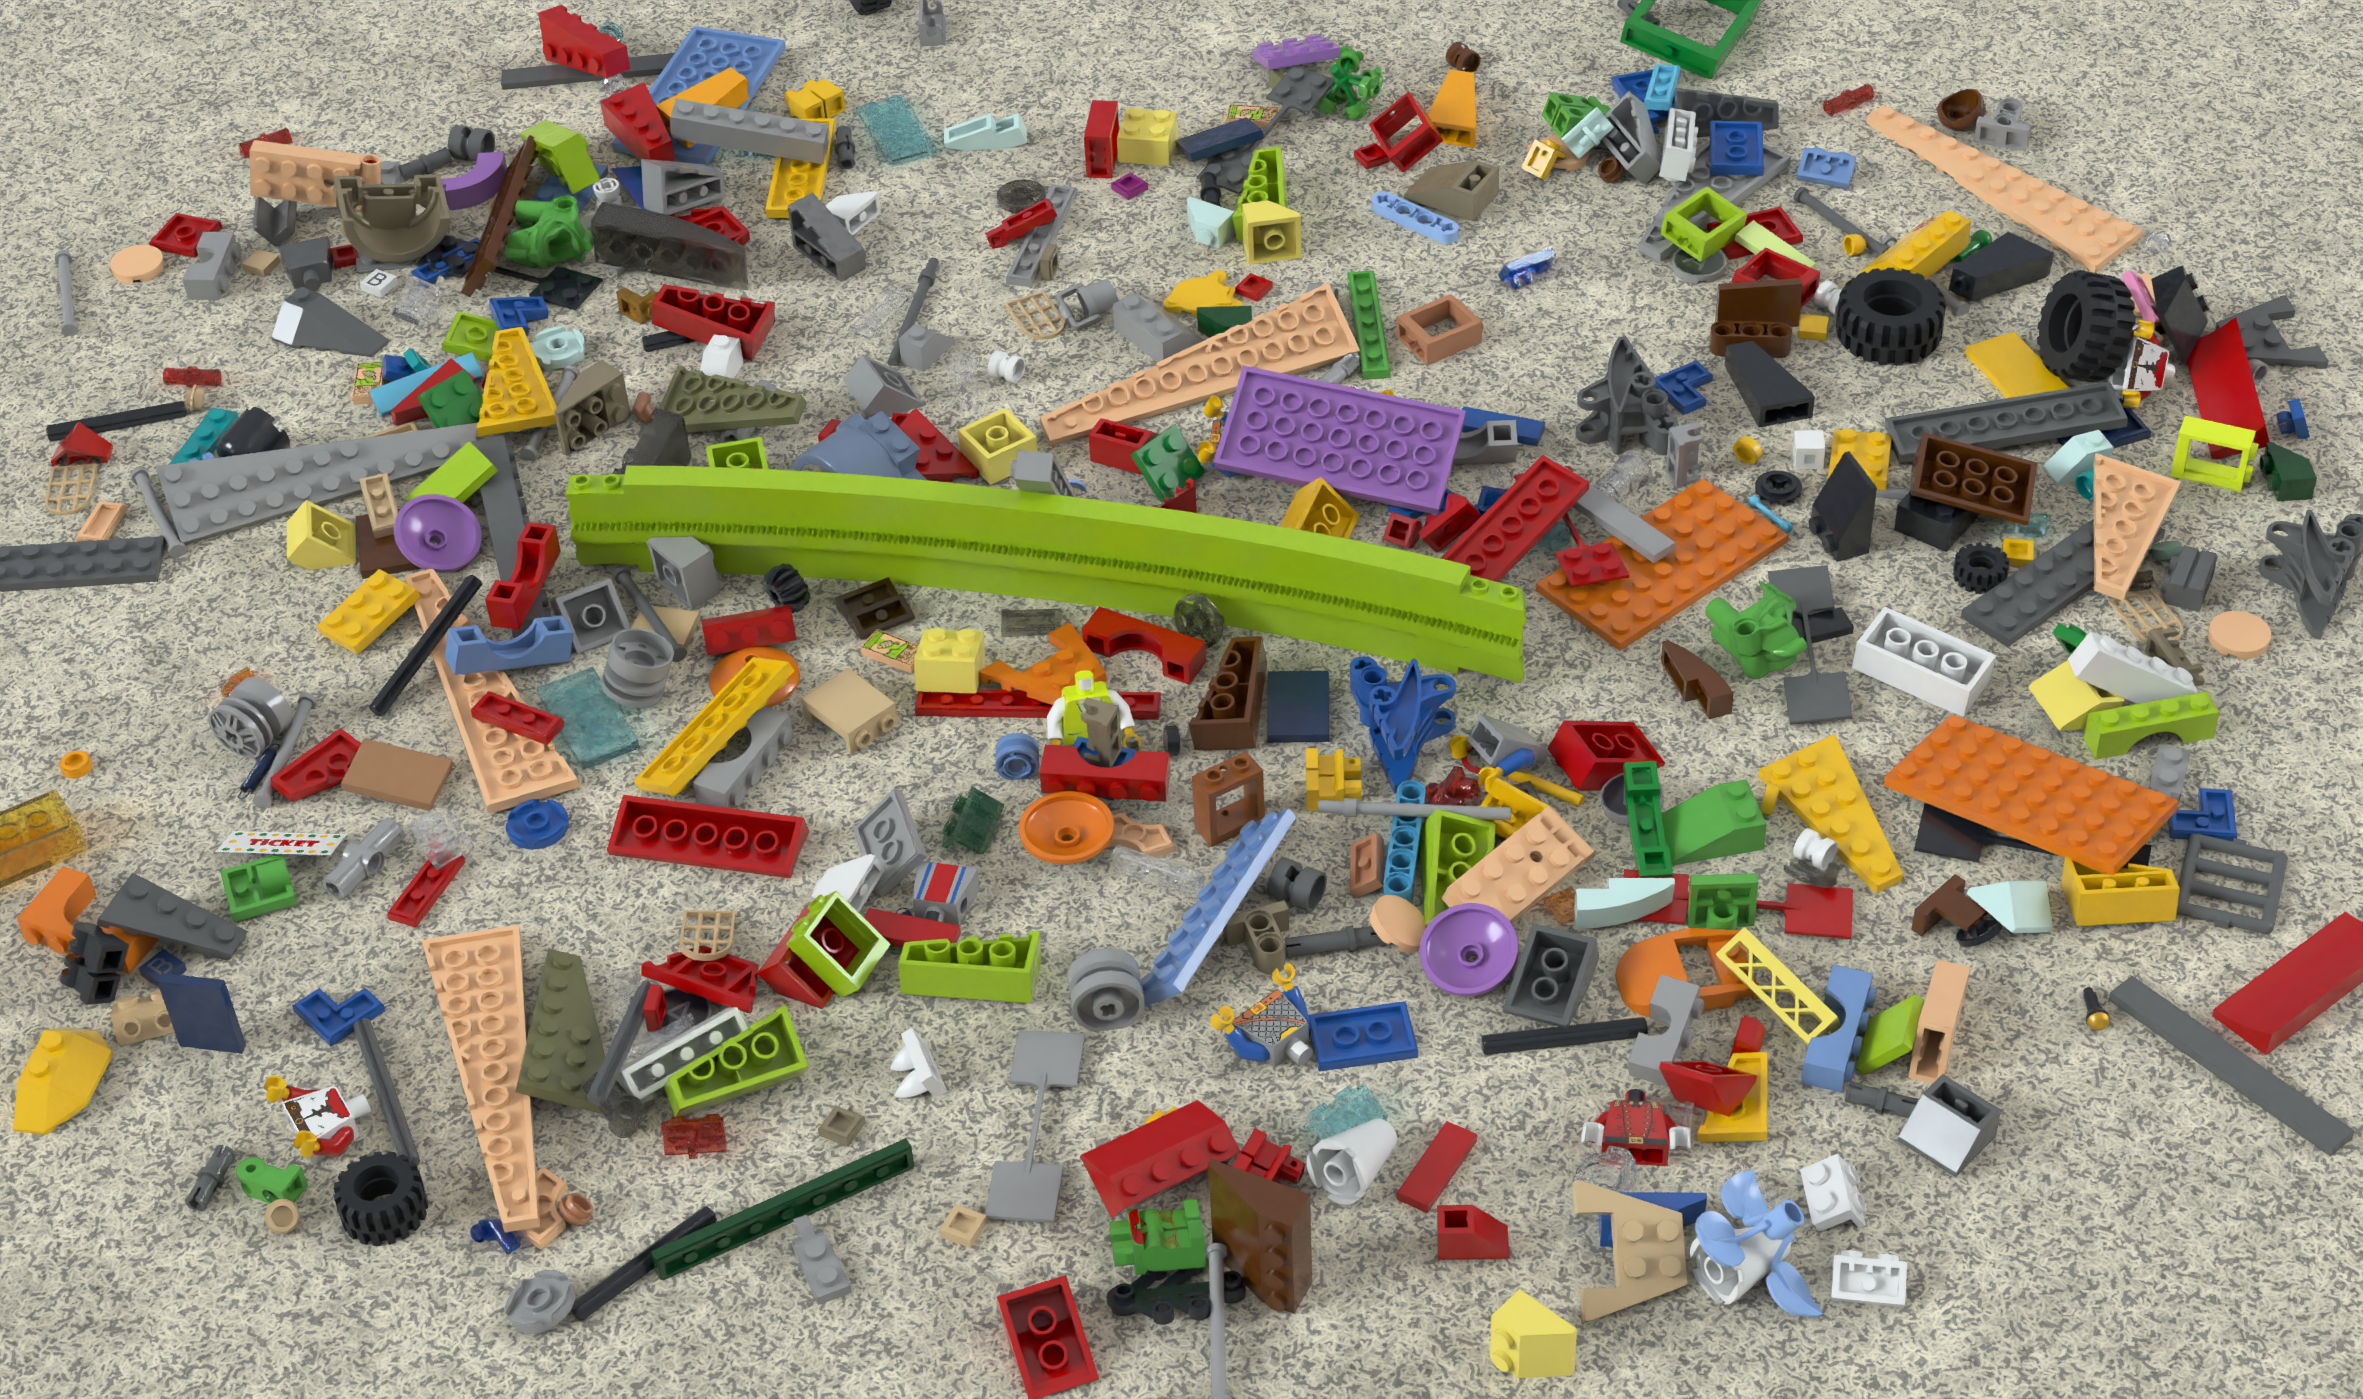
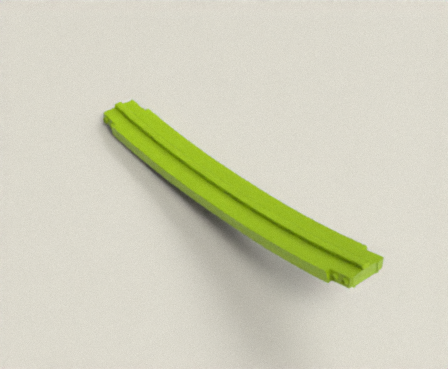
[565,466,1526,683]

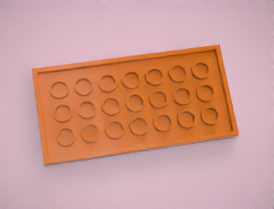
[1536,478,1789,651]
[1884,714,2178,875]

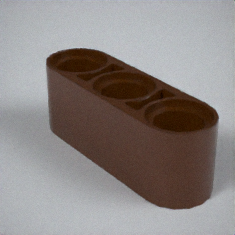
[1709,320,1792,358]

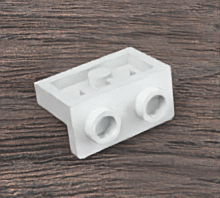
[1831,1250,1907,1308]

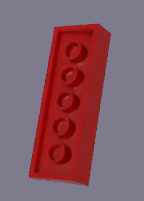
[2187,317,2270,459]
[607,795,809,878]
[2212,912,2363,1055]

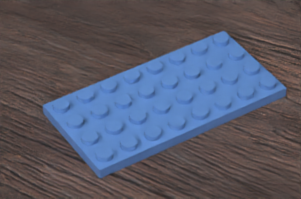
[612,26,786,166]

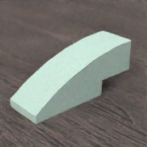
[944,113,1027,151]
[1574,878,1675,929]

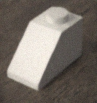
[825,191,881,236]
[700,334,743,379]
[811,854,885,912]

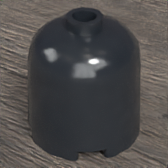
[217,407,290,458]

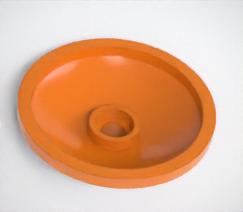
[709,645,800,707]
[1019,791,1114,865]

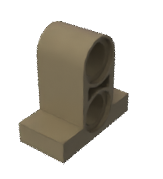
[1223,900,1289,975]

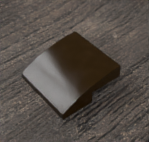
[835,577,915,640]

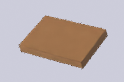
[341,739,453,811]

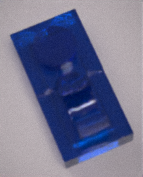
[1498,246,1557,290]

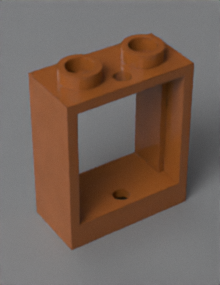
[1192,751,1265,847]

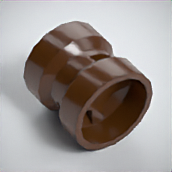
[1446,42,1481,72]

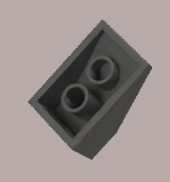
[1503,923,1599,1029]

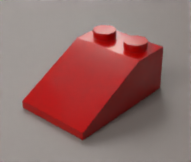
[1547,720,1665,791]
[997,1275,1099,1399]

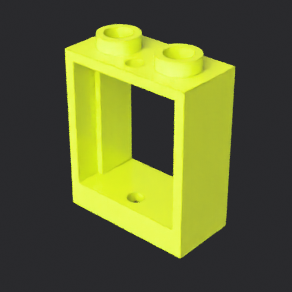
[2171,415,2259,492]

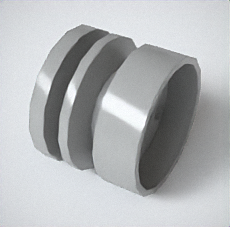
[601,628,674,708]
[208,677,293,759]

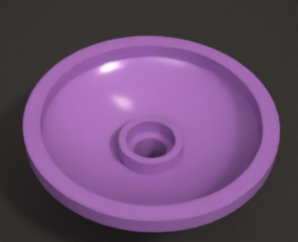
[394,494,482,573]
[1419,903,1519,997]

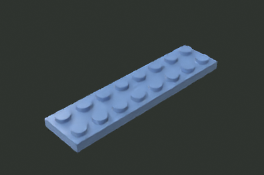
[1141,808,1296,1007]

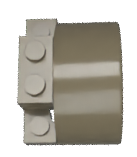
[333,174,450,263]

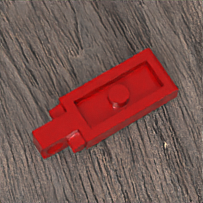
[985,198,1057,249]

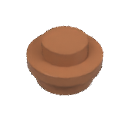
[559,1193,593,1225]

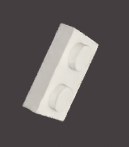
[1800,1154,1867,1231]

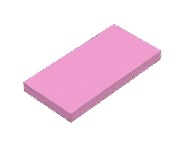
[2121,270,2162,328]

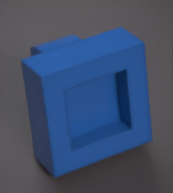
[2276,398,2310,439]

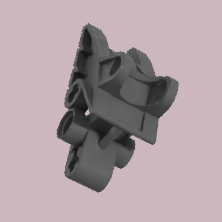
[1575,336,1679,456]
[2258,510,2363,640]

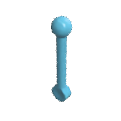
[1748,496,1793,533]

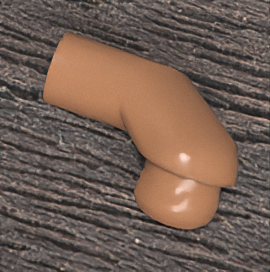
[632,392,658,423]

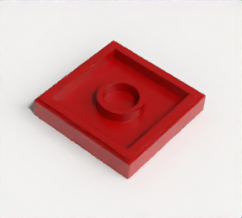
[149,213,222,258]

